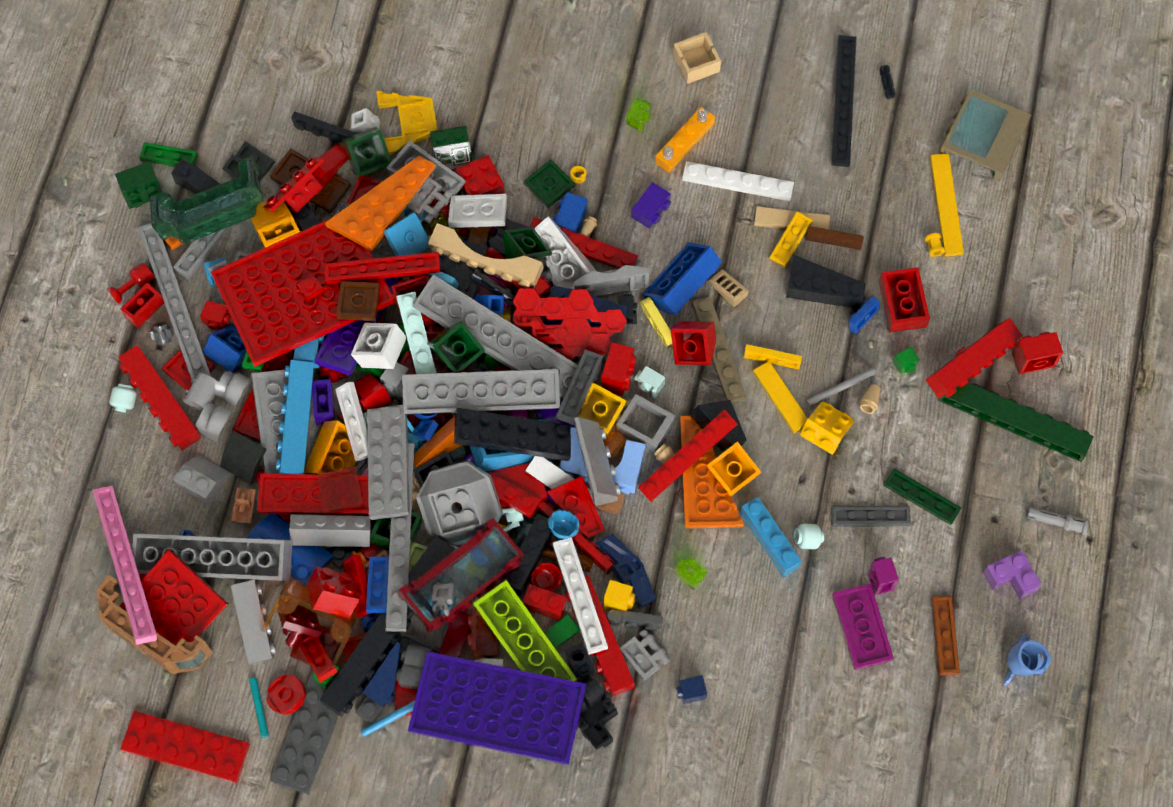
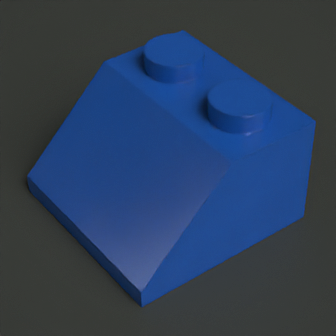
[203,325,246,373]

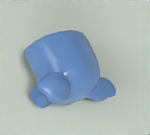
[1003,634,1051,686]

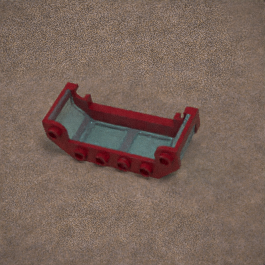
[397,518,524,632]

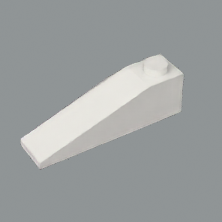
[535,216,596,289]

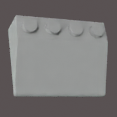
[574,417,621,506]

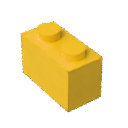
[604,580,635,611]

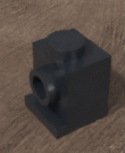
[618,294,637,324]

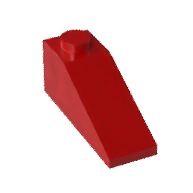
[312,144,348,195]

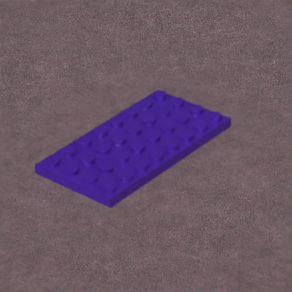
[408,652,587,765]

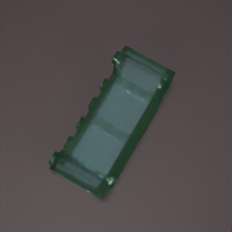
[150,156,263,244]

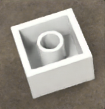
[351,323,407,369]

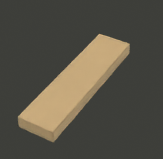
[754,206,830,232]

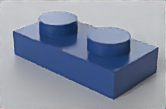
[849,296,880,335]

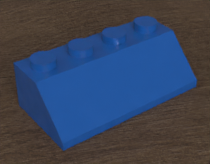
[642,242,722,315]
[246,514,334,587]

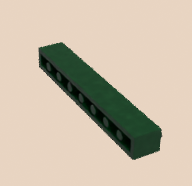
[938,383,1094,462]

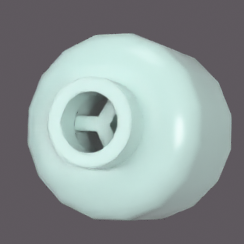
[109,384,137,413]
[794,523,824,549]

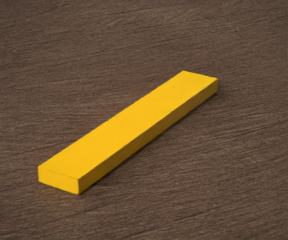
[930,154,964,257]

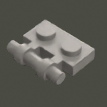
[406,177,452,224]
[620,629,670,681]

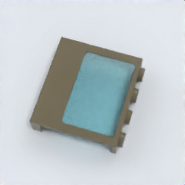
[939,89,1031,181]

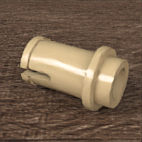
[579,216,597,237]

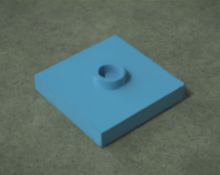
[383,212,429,256]

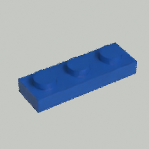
[366,557,389,613]

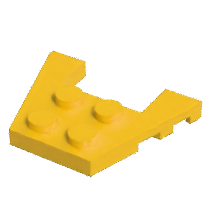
[376,91,437,156]

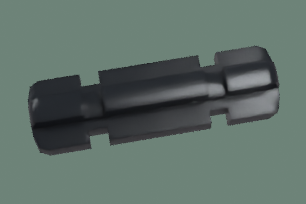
[879,65,896,99]

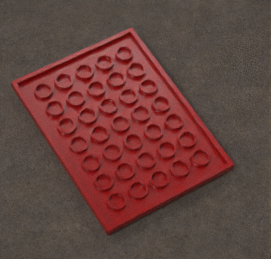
[211,218,395,367]

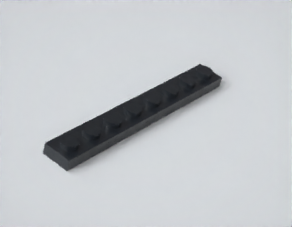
[831,35,857,167]

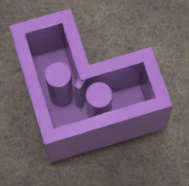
[983,550,1042,599]

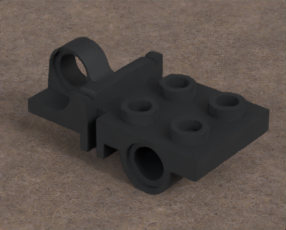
[575,674,618,751]

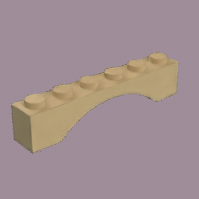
[428,223,544,288]

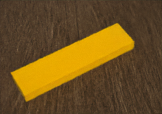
[753,361,808,434]

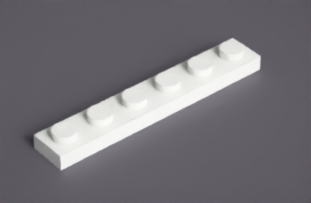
[682,161,794,201]
[553,537,608,655]

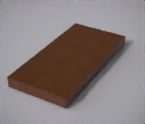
[270,148,351,214]

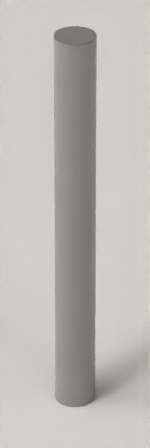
[806,367,876,407]

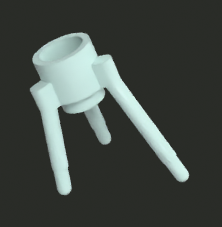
[488,508,524,539]

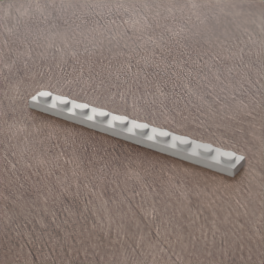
[138,222,211,379]
[386,443,414,632]

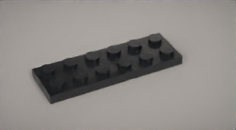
[454,408,571,461]

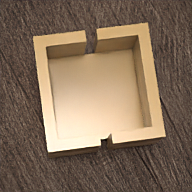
[673,32,721,84]

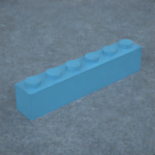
[275,360,314,474]

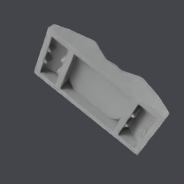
[574,265,649,297]

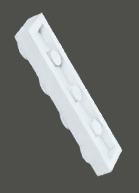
[335,382,368,461]

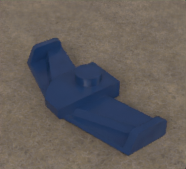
[595,533,656,609]

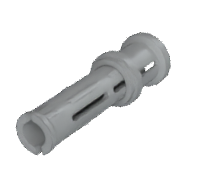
[1027,506,1089,536]

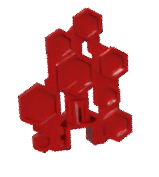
[513,288,627,361]

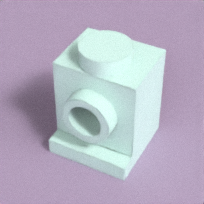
[634,366,666,399]

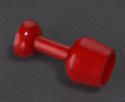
[107,262,155,304]

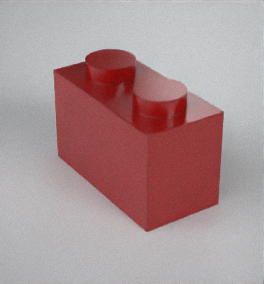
[120,283,165,329]
[354,373,392,410]
[522,584,567,621]

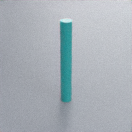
[249,678,269,738]

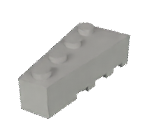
[231,580,276,664]

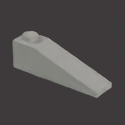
[387,140,466,196]

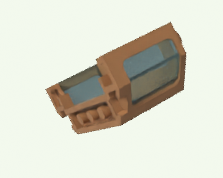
[96,575,213,674]

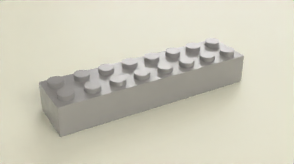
[132,534,292,581]

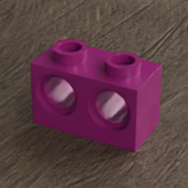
[867,557,899,595]

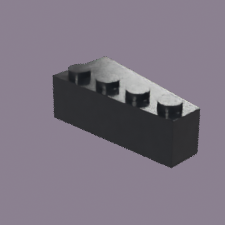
[786,255,866,309]

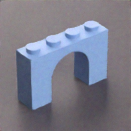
[559,427,646,494]

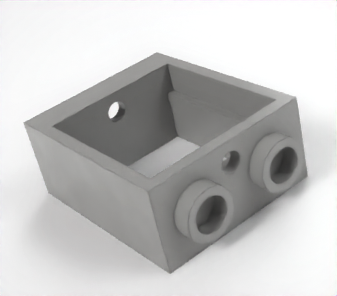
[615,394,676,453]

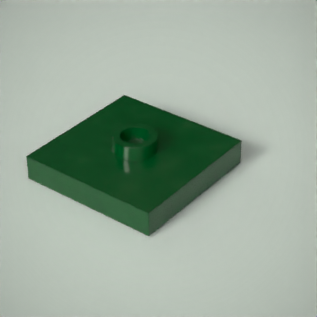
[523,159,575,208]

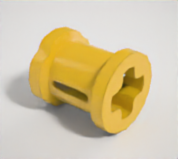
[924,233,945,257]

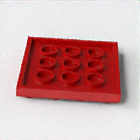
[119,550,229,646]

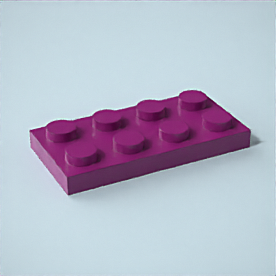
[832,584,894,670]

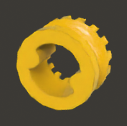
[570,166,587,184]

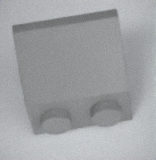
[173,455,231,506]

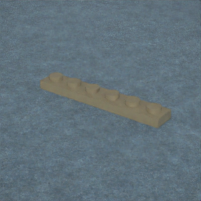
[692,297,746,403]

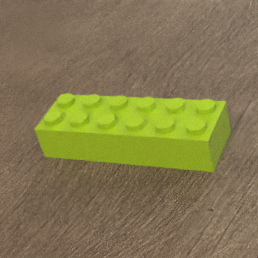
[473,580,577,681]

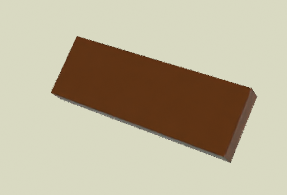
[806,226,864,250]

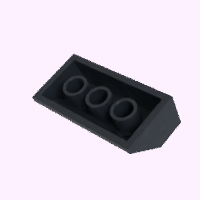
[486,513,553,596]

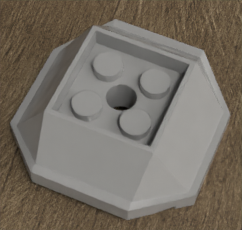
[416,460,503,546]

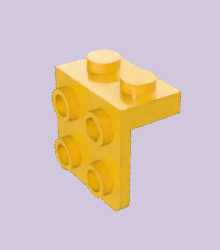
[800,402,854,455]

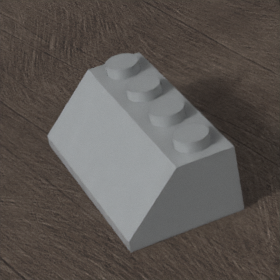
[290,514,371,547]

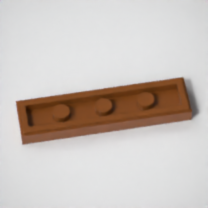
[931,596,960,676]

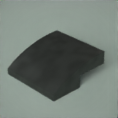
[222,141,275,189]
[220,431,267,484]

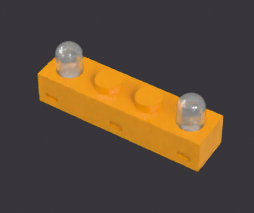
[655,107,715,173]

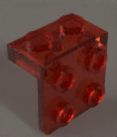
[468,608,499,657]

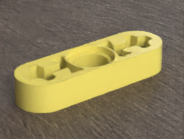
[640,297,672,347]

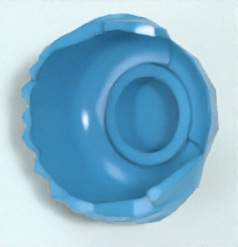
[548,509,579,539]

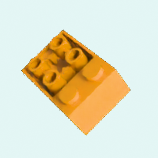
[246,200,300,248]

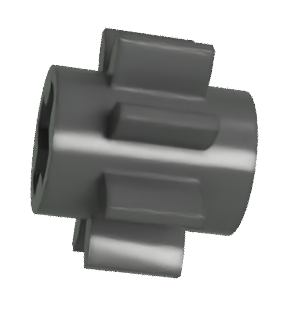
[149,322,174,344]

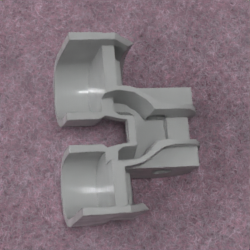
[183,371,250,442]

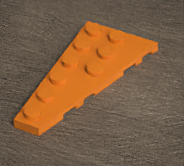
[325,156,435,251]
[680,416,744,528]

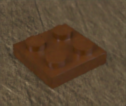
[336,281,380,321]

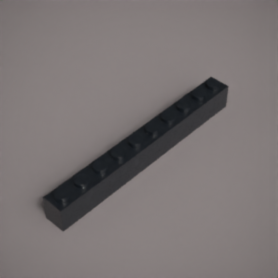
[320,536,456,717]

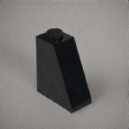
[690,400,747,452]

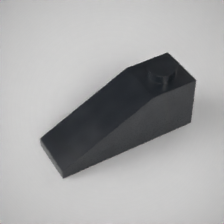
[171,159,231,206]

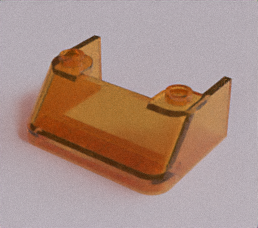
[261,579,357,665]

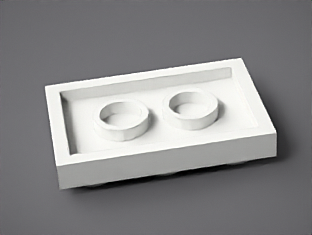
[448,194,507,228]

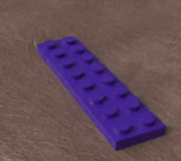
[314,276,403,375]

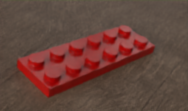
[257,474,369,516]
[120,711,250,783]

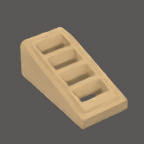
[709,269,748,307]

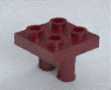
[276,600,322,648]

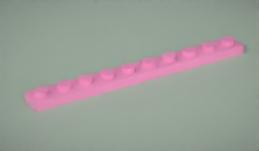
[93,486,157,645]

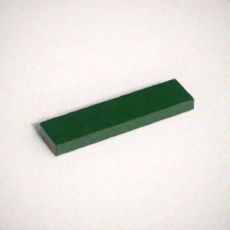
[883,469,961,525]

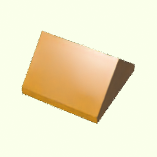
[707,442,762,496]

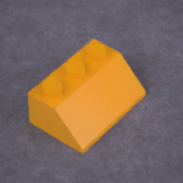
[304,420,357,475]

